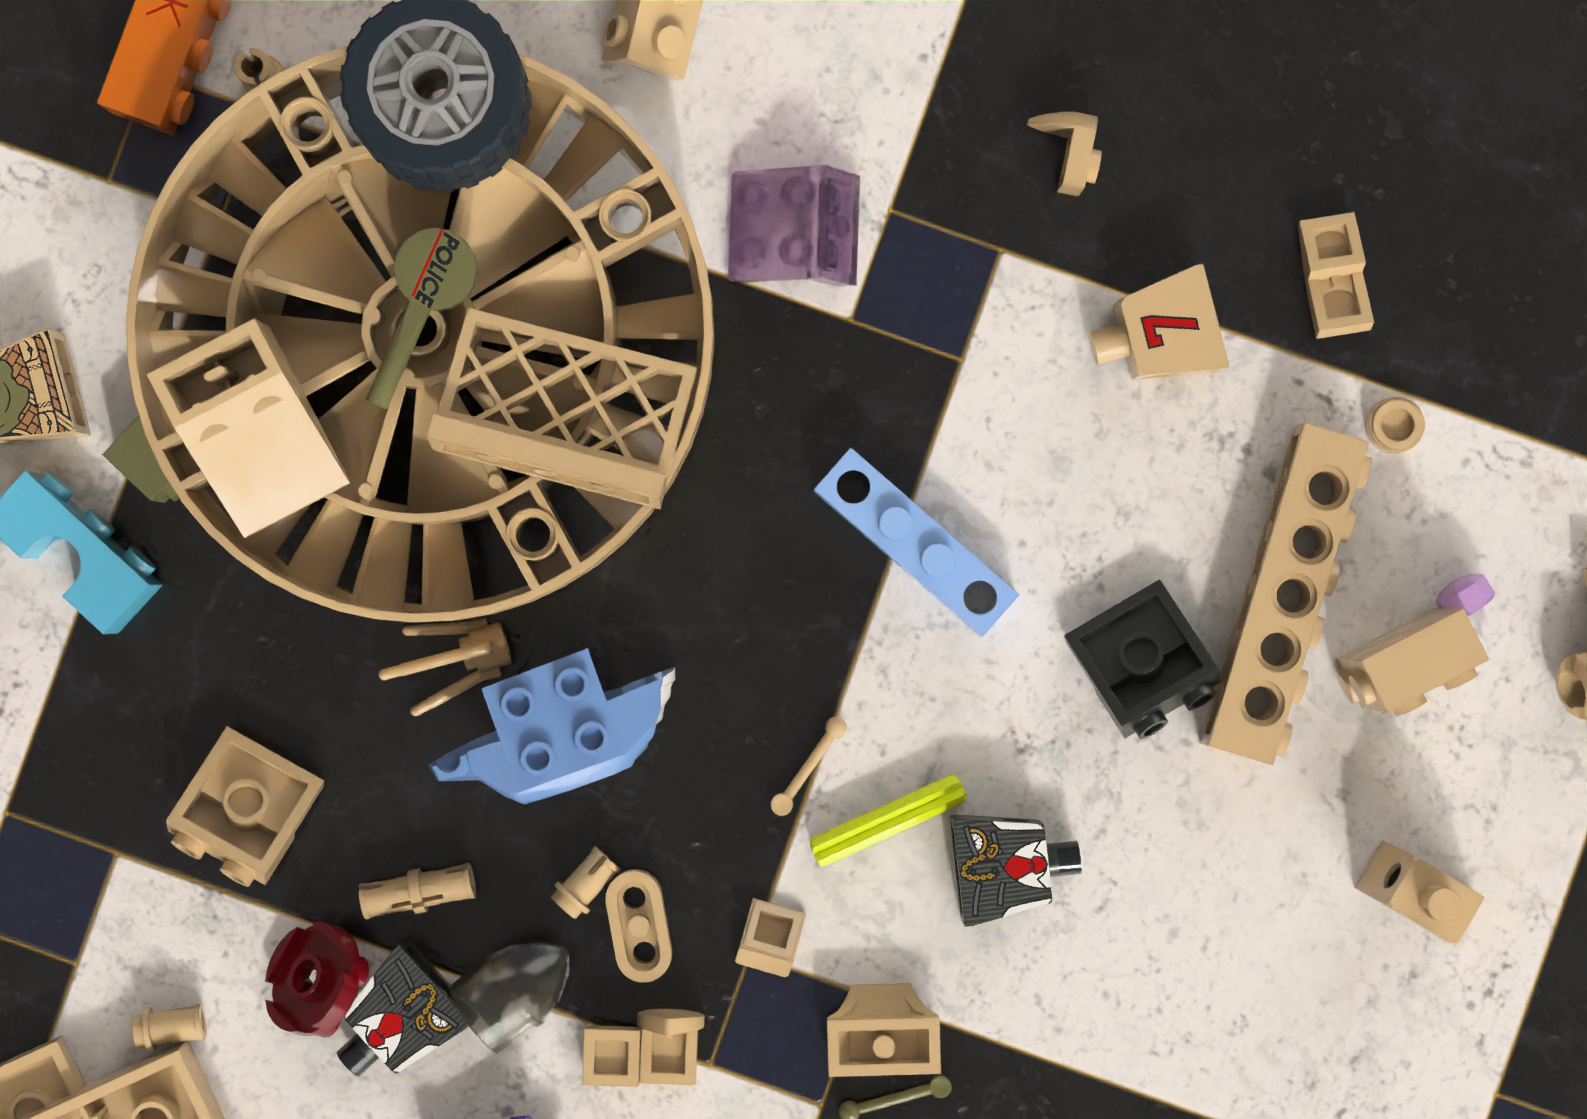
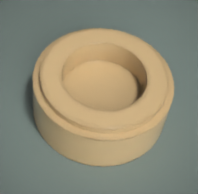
[1365,397,1425,453]

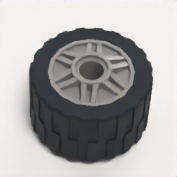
[340,0,532,192]

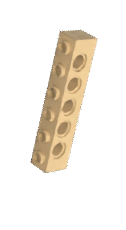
[1200,423,1372,765]

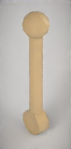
[771,717,847,816]

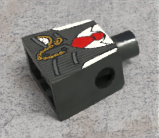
[949,814,1082,927]
[337,938,478,1076]

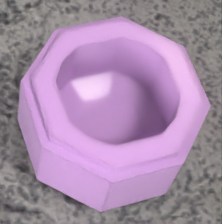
[1435,574,1495,616]

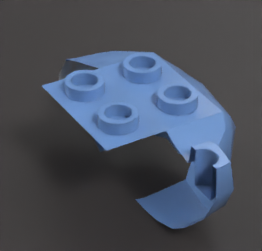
[428,648,675,805]

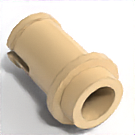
[234,48,284,92]
[551,846,621,919]
[132,1003,207,1053]

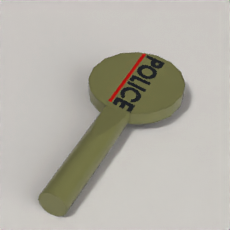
[365,227,478,409]

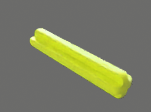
[810,775,967,866]

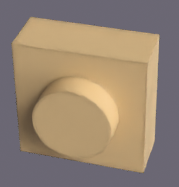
[582,1025,641,1087]

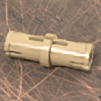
[359,863,476,920]

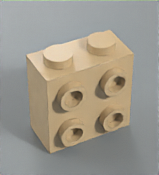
[1336,608,1490,716]

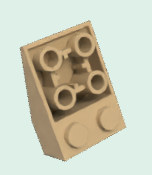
[146,318,351,538]

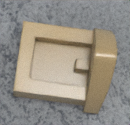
[637,1009,705,1085]

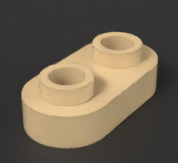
[606,869,672,982]

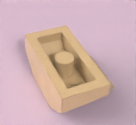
[827,983,941,1077]

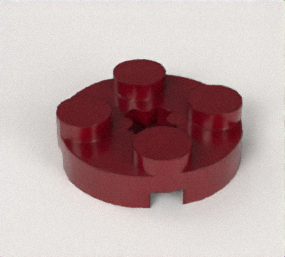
[265,921,369,1038]

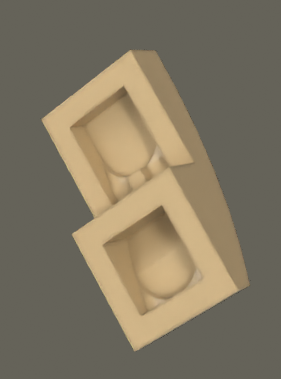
[1298,212,1374,339]

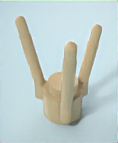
[379,617,512,716]

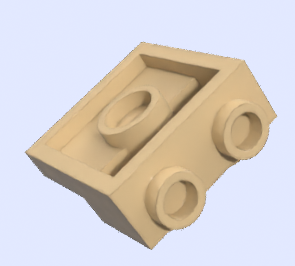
[166,726,324,887]

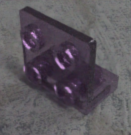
[728,165,860,287]

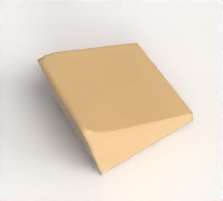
[735,898,806,977]

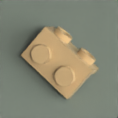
[603,0,703,80]

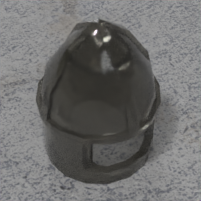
[449,942,569,1054]

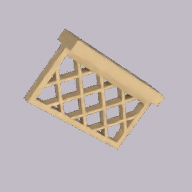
[427,308,697,509]

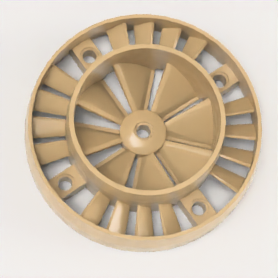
[126,46,714,622]

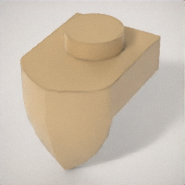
[1027,112,1102,196]

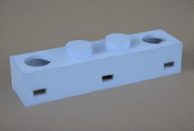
[814,448,1019,637]

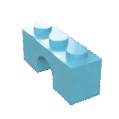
[0,470,163,634]

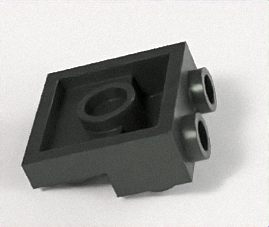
[1064,579,1221,739]

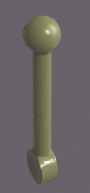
[838,1074,952,1119]

